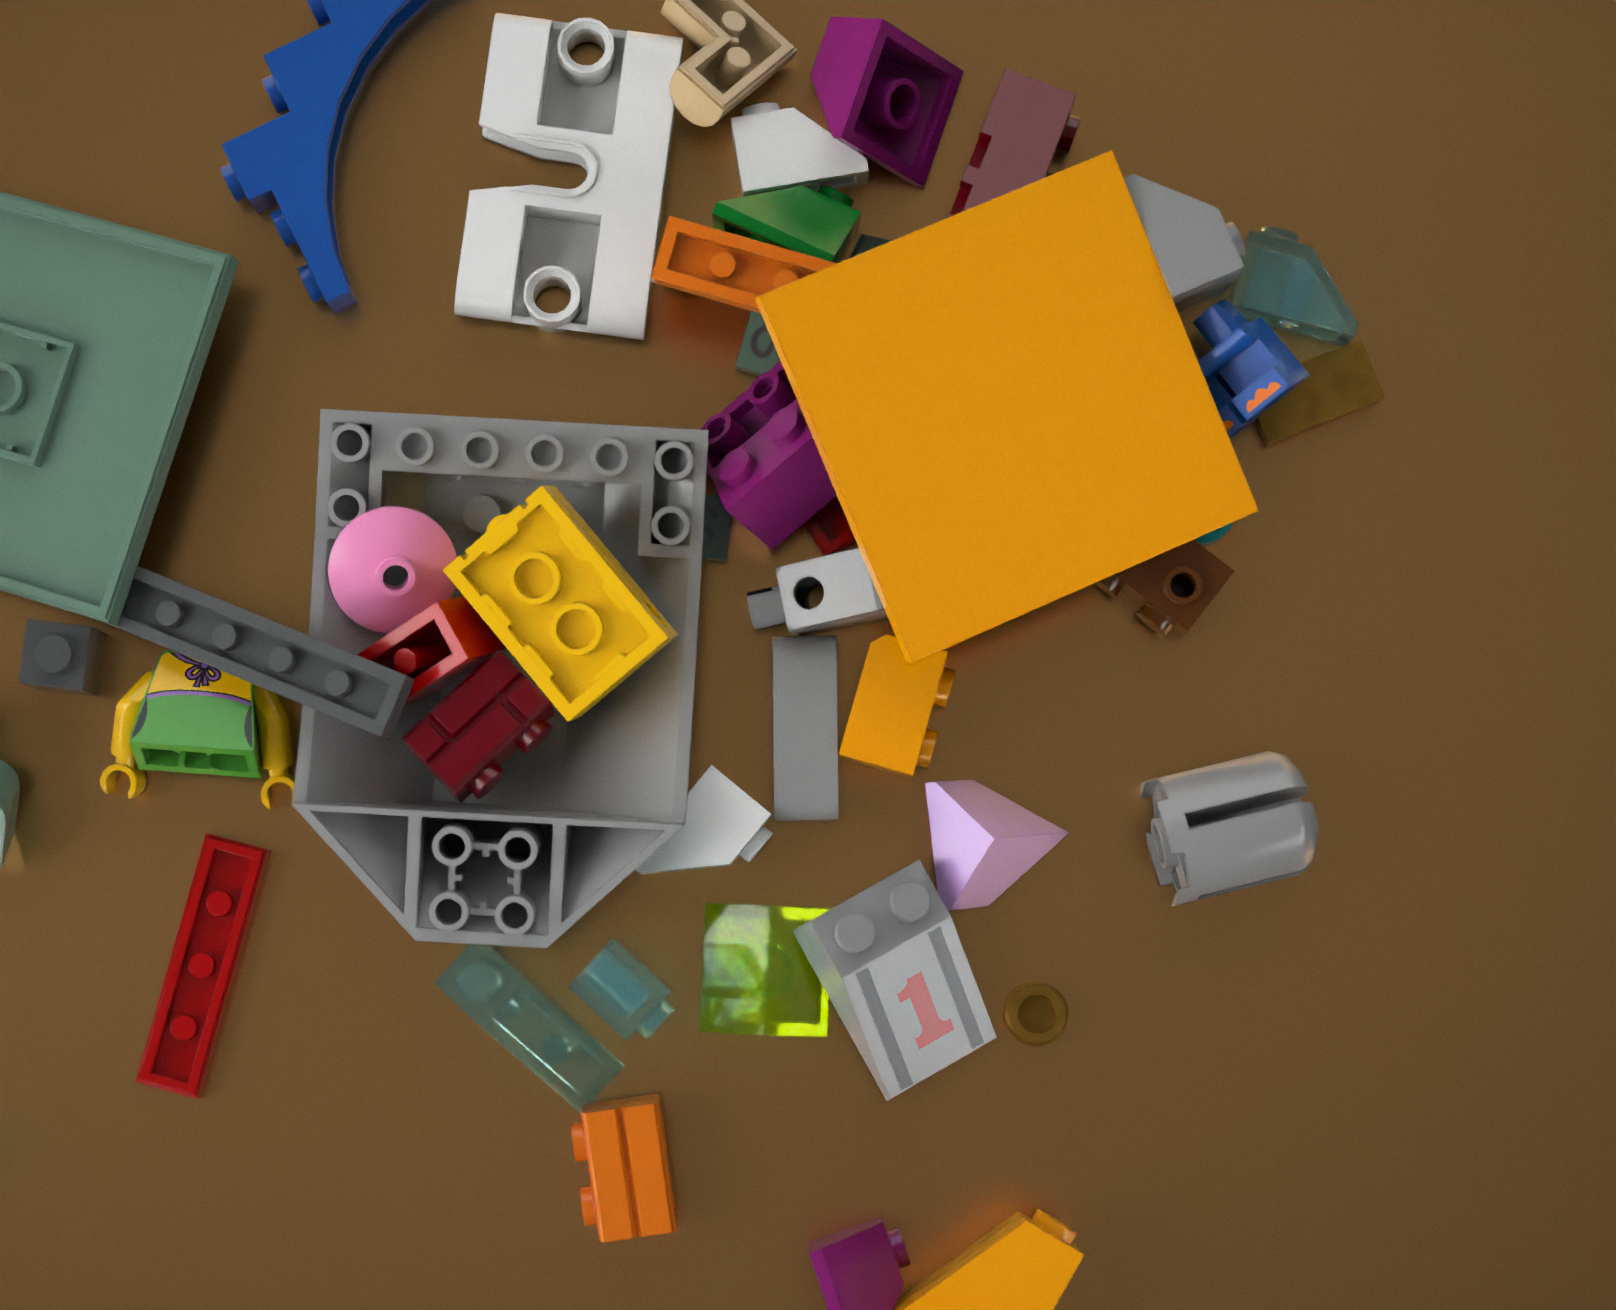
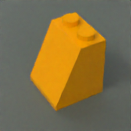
[893,1209,1084,1310]

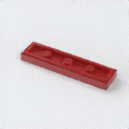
[135,833,271,1099]

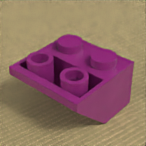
[700,361,837,550]

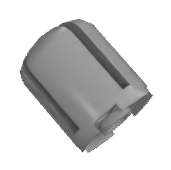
[1140,751,1319,906]

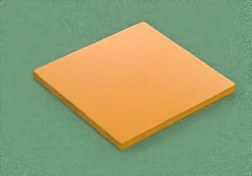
[755,150,1259,663]

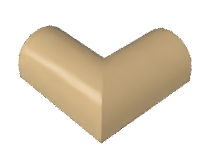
[661,0,798,127]

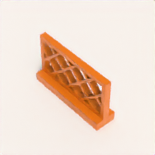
[651,216,837,314]

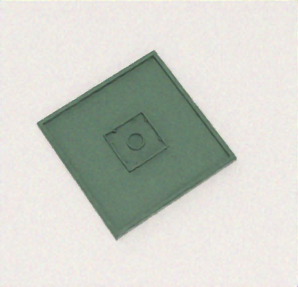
[0,191,239,626]

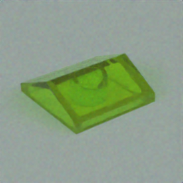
[699,903,830,1038]

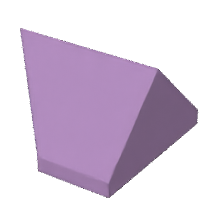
[925,779,1069,910]

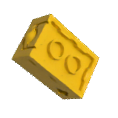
[443,485,679,722]

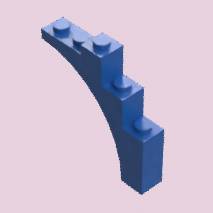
[220,0,433,314]

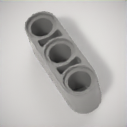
[772,635,839,821]

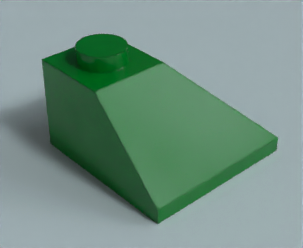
[712,185,861,263]

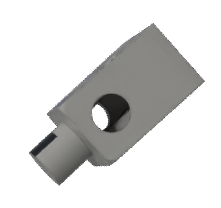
[747,548,888,636]

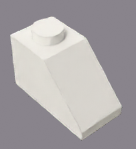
[731,102,869,197]
[635,765,773,874]

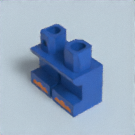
[1193,299,1310,440]

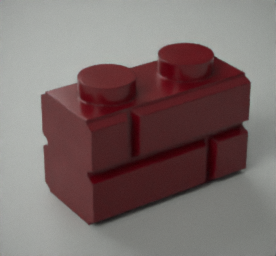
[402,649,555,803]

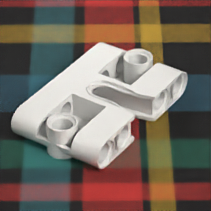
[454,12,684,340]

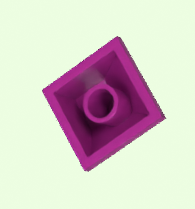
[810,16,964,187]
[808,1217,911,1310]

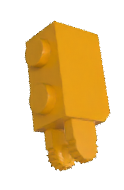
[838,634,956,779]

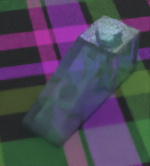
[434,944,625,1113]

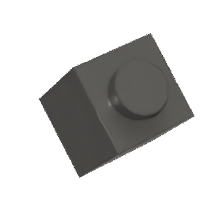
[18,619,107,696]

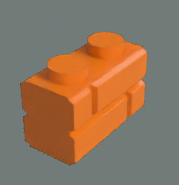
[571,1094,678,1242]

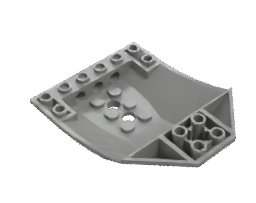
[291,409,709,948]

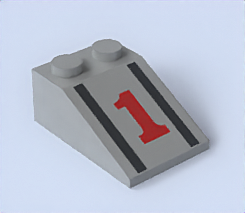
[792,860,997,1101]

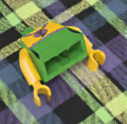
[100,651,295,809]

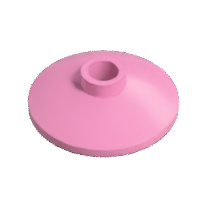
[328,506,457,633]

